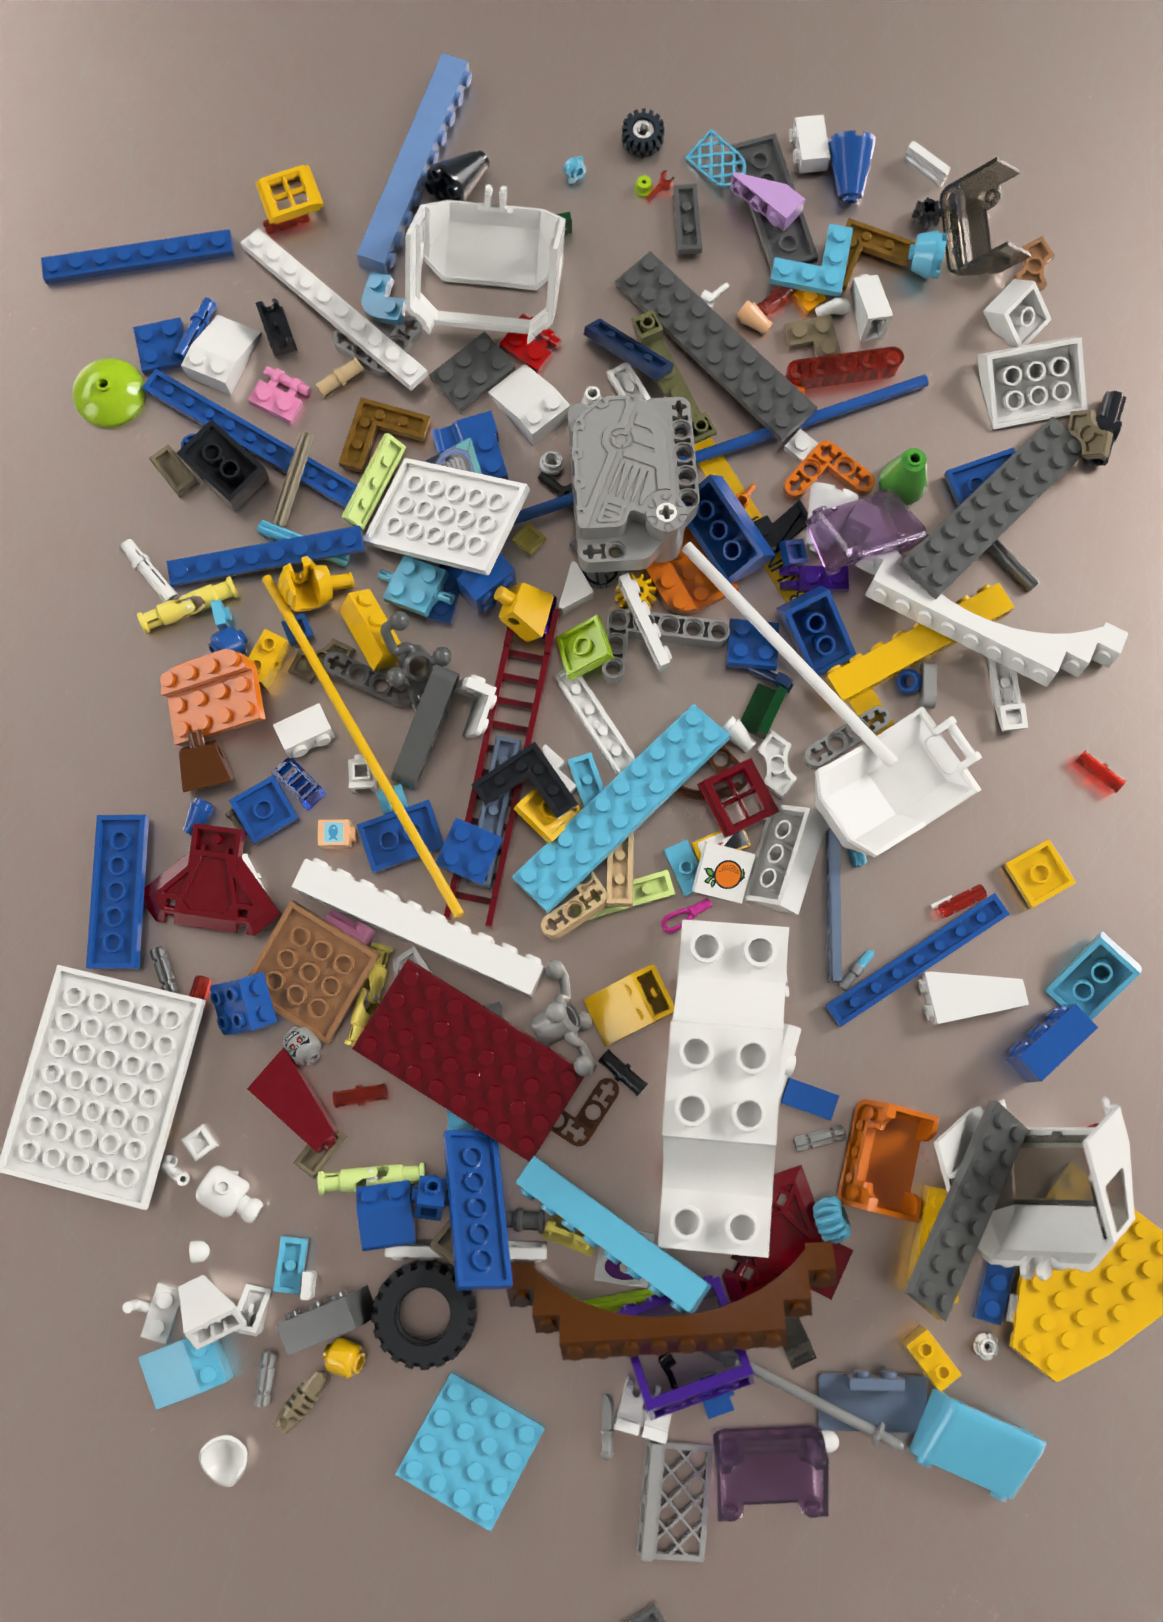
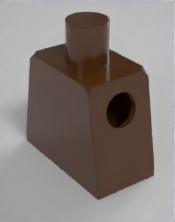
[179,729,234,793]

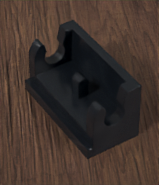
[256,298,297,357]

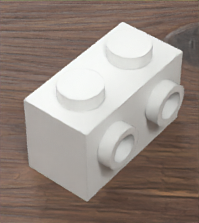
[789,115,830,174]
[273,703,335,759]

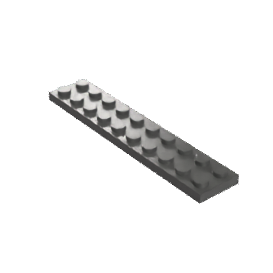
[616,251,817,442]
[899,417,1082,600]

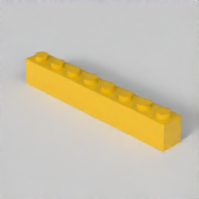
[824,583,1015,703]

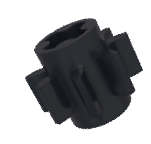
[912,197,943,230]

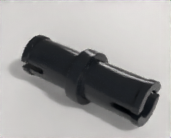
[598,1049,648,1096]

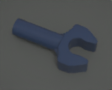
[748,669,794,693]

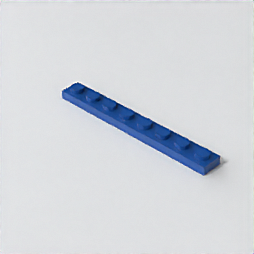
[41,229,235,284]
[166,526,365,587]
[825,893,1010,1028]

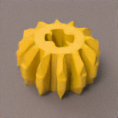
[615,573,657,610]

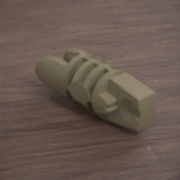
[273,1370,331,1435]

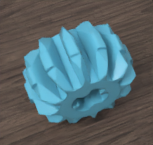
[813,1196,851,1244]

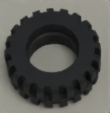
[371,1260,477,1370]

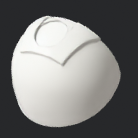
[199,1435,248,1487]

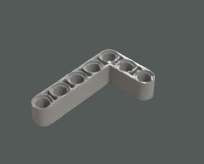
[602,608,730,685]

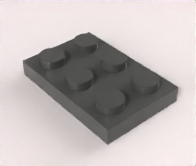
[429,331,516,413]

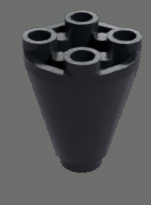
[425,150,490,201]

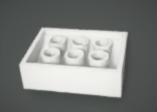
[977,337,1087,429]

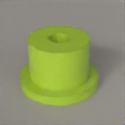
[634,175,653,197]

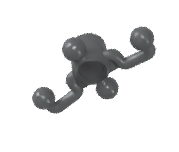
[380,611,452,720]

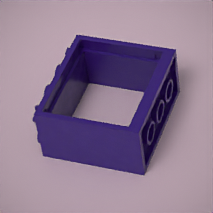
[616,1275,755,1421]

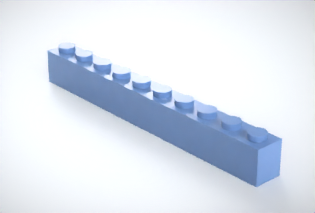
[357,53,472,274]

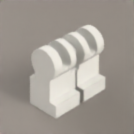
[613,1377,672,1444]

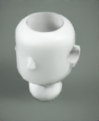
[195,1166,263,1223]

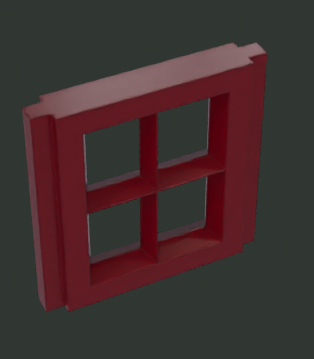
[697,758,780,838]

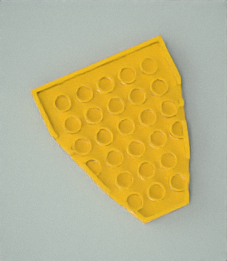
[1009,1160,1163,1383]

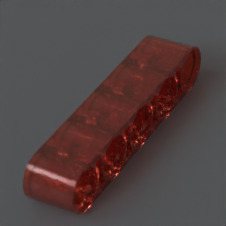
[785,346,904,389]

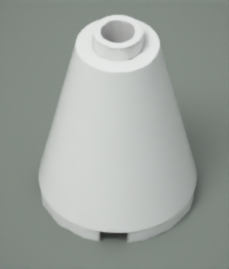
[806,482,859,554]

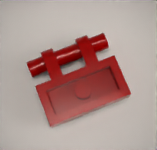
[499,314,562,374]

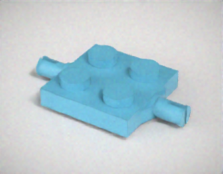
[378,556,455,617]

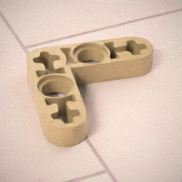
[541,871,607,940]

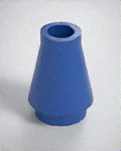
[183,797,214,835]

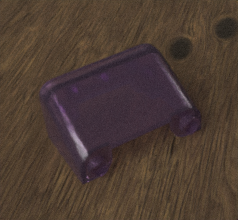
[805,488,928,576]
[713,1425,829,1522]

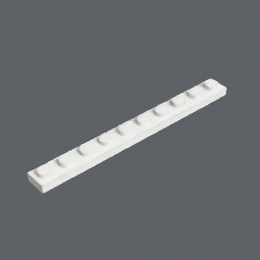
[241,228,428,391]

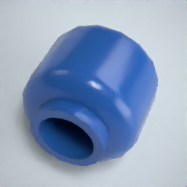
[208,626,248,654]

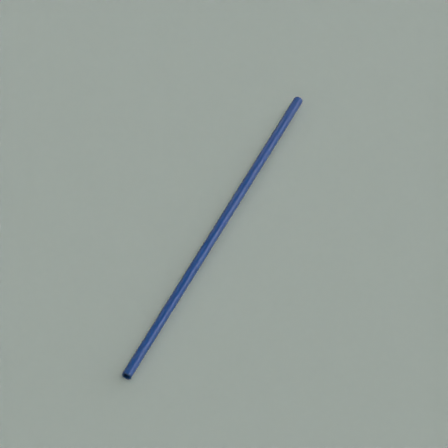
[513,374,929,526]

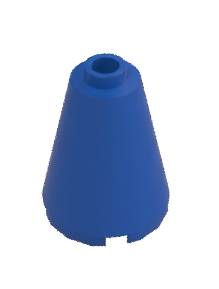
[828,131,876,204]

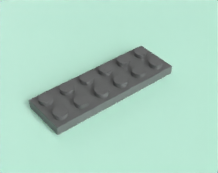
[730,133,819,272]

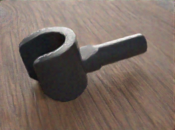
[658,1353,678,1390]

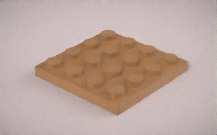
[248,900,381,1044]

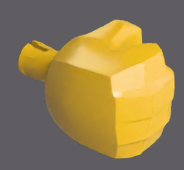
[278,556,354,612]

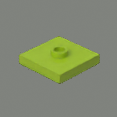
[555,615,614,681]

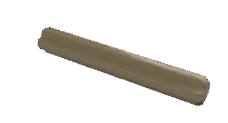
[272,431,314,527]

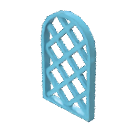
[685,129,746,188]

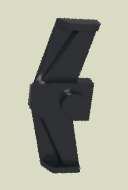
[754,500,808,554]

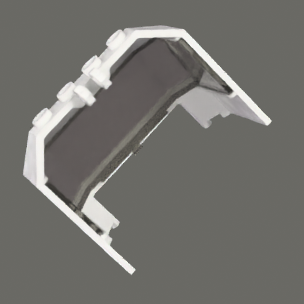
[934,1097,1135,1280]

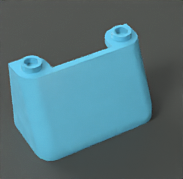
[909,1388,1047,1502]

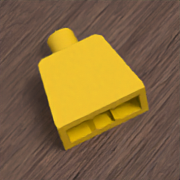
[494,582,554,643]

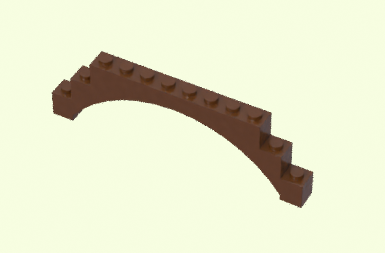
[506,1241,837,1361]

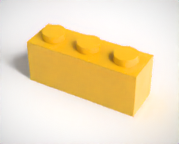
[339,589,401,671]

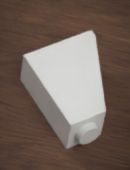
[850,274,892,342]
[178,1275,247,1350]

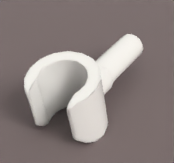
[701,283,729,307]

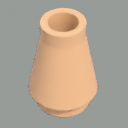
[736,301,773,335]

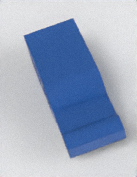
[431,411,499,454]

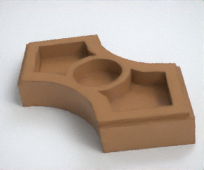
[1013,236,1055,291]

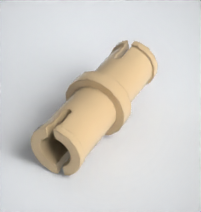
[315,357,364,397]

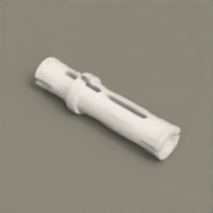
[119,539,178,602]

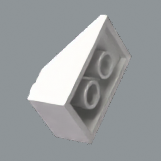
[181,315,262,396]
[488,364,570,446]

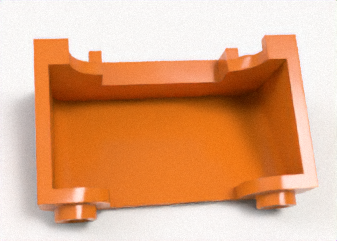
[838,1099,939,1223]

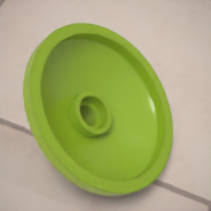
[72,358,146,428]

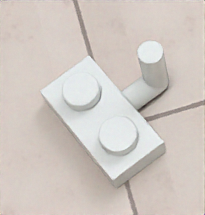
[122,1282,181,1344]

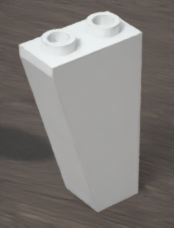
[918,972,1029,1025]

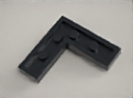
[471,741,578,820]

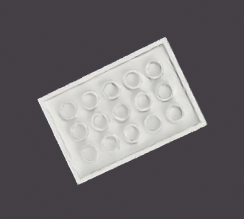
[363,458,530,576]

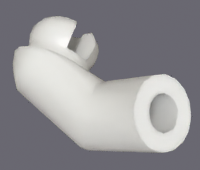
[815,298,851,317]
[161,1155,190,1186]

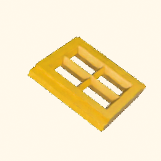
[255,164,324,224]

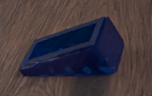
[271,757,326,810]

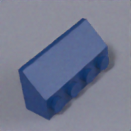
[683,475,776,584]

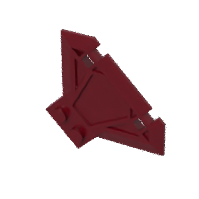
[144,823,282,936]
[722,1165,854,1303]

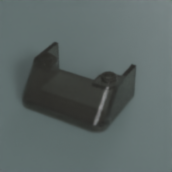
[939,157,1031,276]

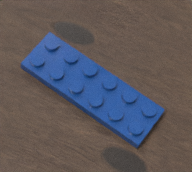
[86,815,149,969]
[443,1130,513,1291]

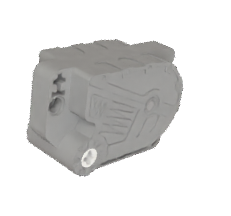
[568,395,700,573]

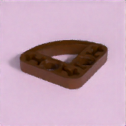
[672,745,748,803]

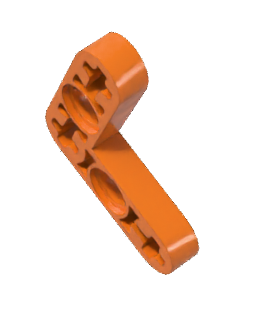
[783,441,875,500]

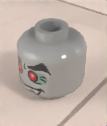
[282,1026,321,1065]

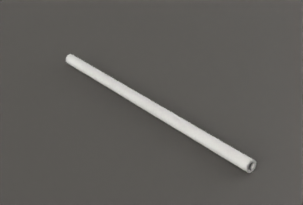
[682,542,898,767]

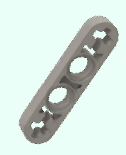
[803,706,891,769]

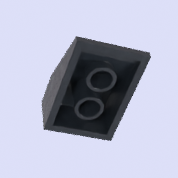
[177,419,269,512]

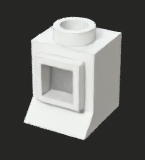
[348,754,377,794]

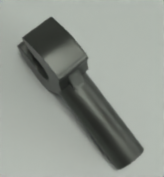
[538,471,572,509]

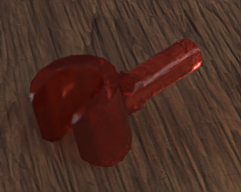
[645,170,674,202]

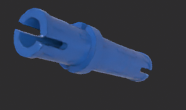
[172,297,217,363]

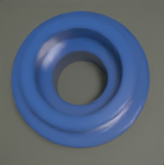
[896,669,922,694]

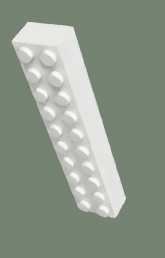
[291,858,545,999]

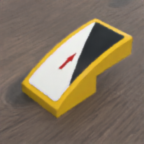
[691,829,752,862]

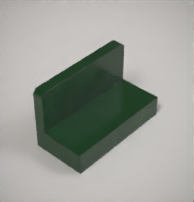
[740,683,788,739]

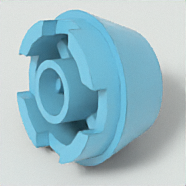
[908,230,948,280]

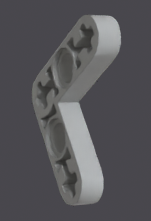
[333,316,422,378]

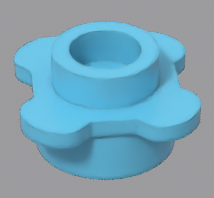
[563,156,586,184]

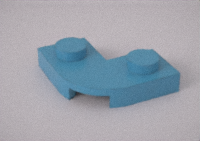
[362,272,406,325]

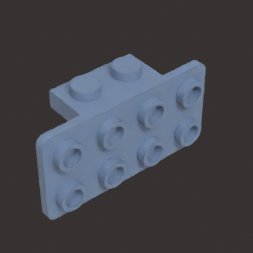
[818,1370,927,1433]

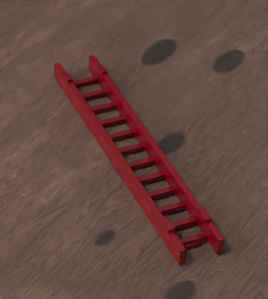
[444,608,560,929]

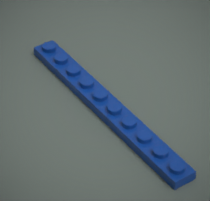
[142,369,357,508]

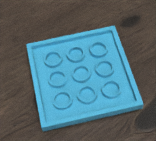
[395,1372,545,1532]

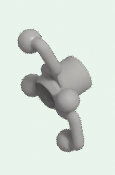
[532,960,597,1076]

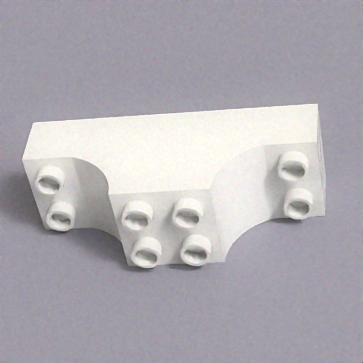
[658,920,789,1258]

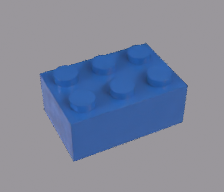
[1005,1004,1098,1083]

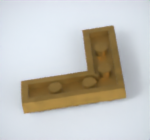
[842,218,915,291]
[338,397,431,473]

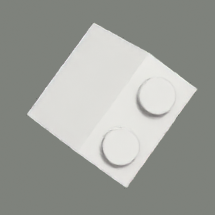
[983,279,1052,348]

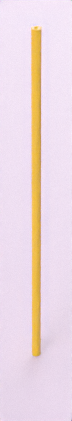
[262,575,464,918]

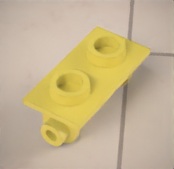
[542,1213,595,1257]

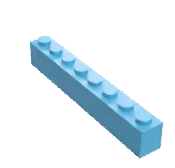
[515,1156,712,1315]

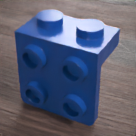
[210,972,277,1035]

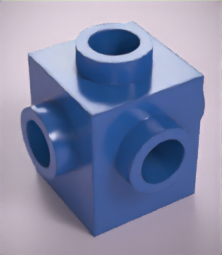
[411,1175,449,1221]

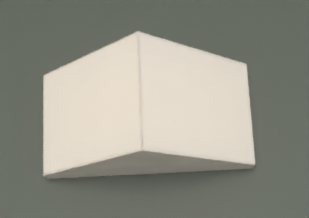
[558,561,594,616]
[234,1284,272,1336]

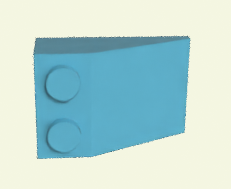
[1045,931,1142,1020]
[138,1337,234,1410]

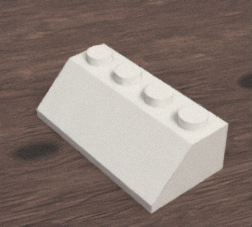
[743,804,827,915]

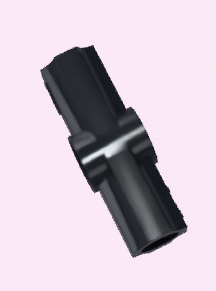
[1085,390,1126,466]

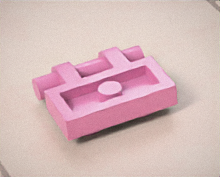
[248,366,311,425]

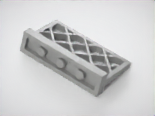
[636,1439,714,1562]

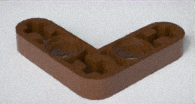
[551,1078,619,1146]

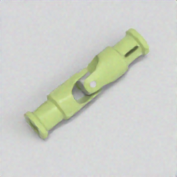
[317,1162,426,1195]

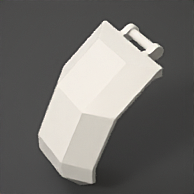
[814,706,982,857]

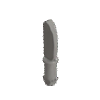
[601,1394,615,1460]

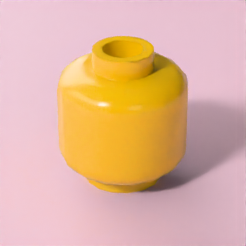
[323,1337,365,1379]

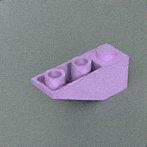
[730,172,805,231]

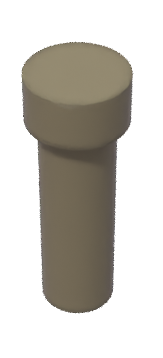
[225,809,247,834]

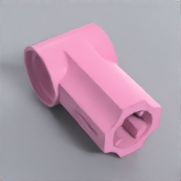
[325,910,376,947]

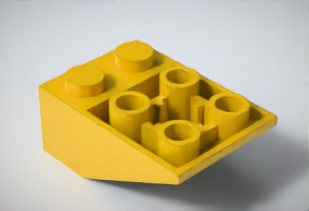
[583,963,675,1047]

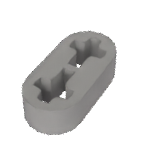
[919,662,937,709]

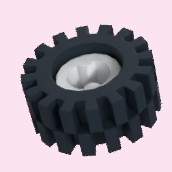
[622,108,665,158]

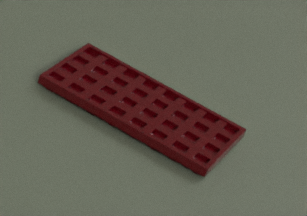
[352,958,585,1162]

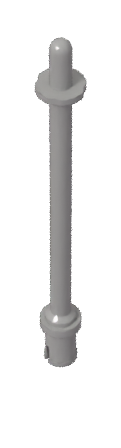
[702,1349,905,1451]

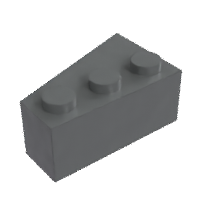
[276,1285,374,1356]

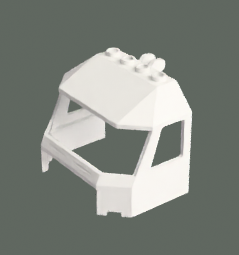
[405,184,565,345]

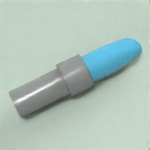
[838,950,875,991]

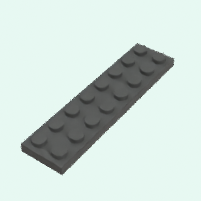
[904,1100,1028,1321]

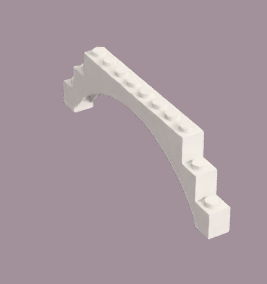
[841,500,1128,687]

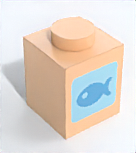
[318,819,357,849]

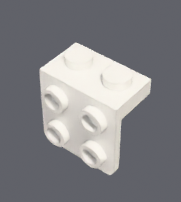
[454,675,497,738]

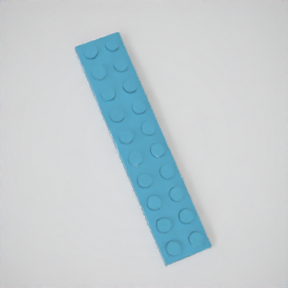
[512,704,730,913]

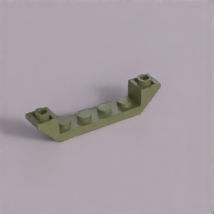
[631,309,717,444]

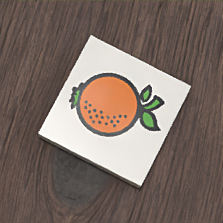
[692,841,755,904]

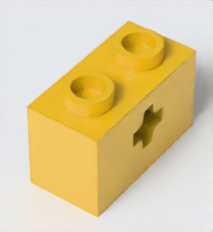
[248,629,292,691]
[900,1325,962,1392]

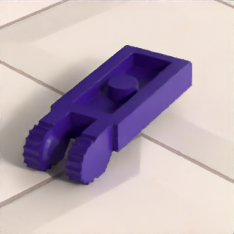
[779,566,849,593]

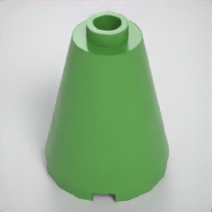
[878,448,928,506]

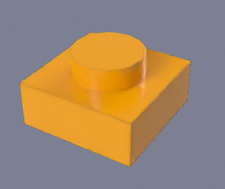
[792,290,827,316]

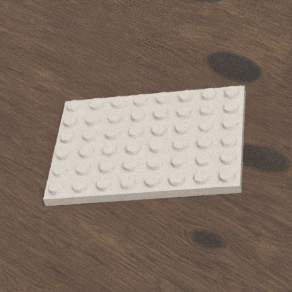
[0,965,206,1210]

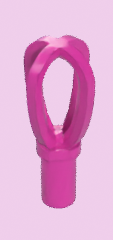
[661,898,712,934]

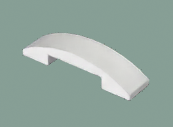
[988,658,1028,731]

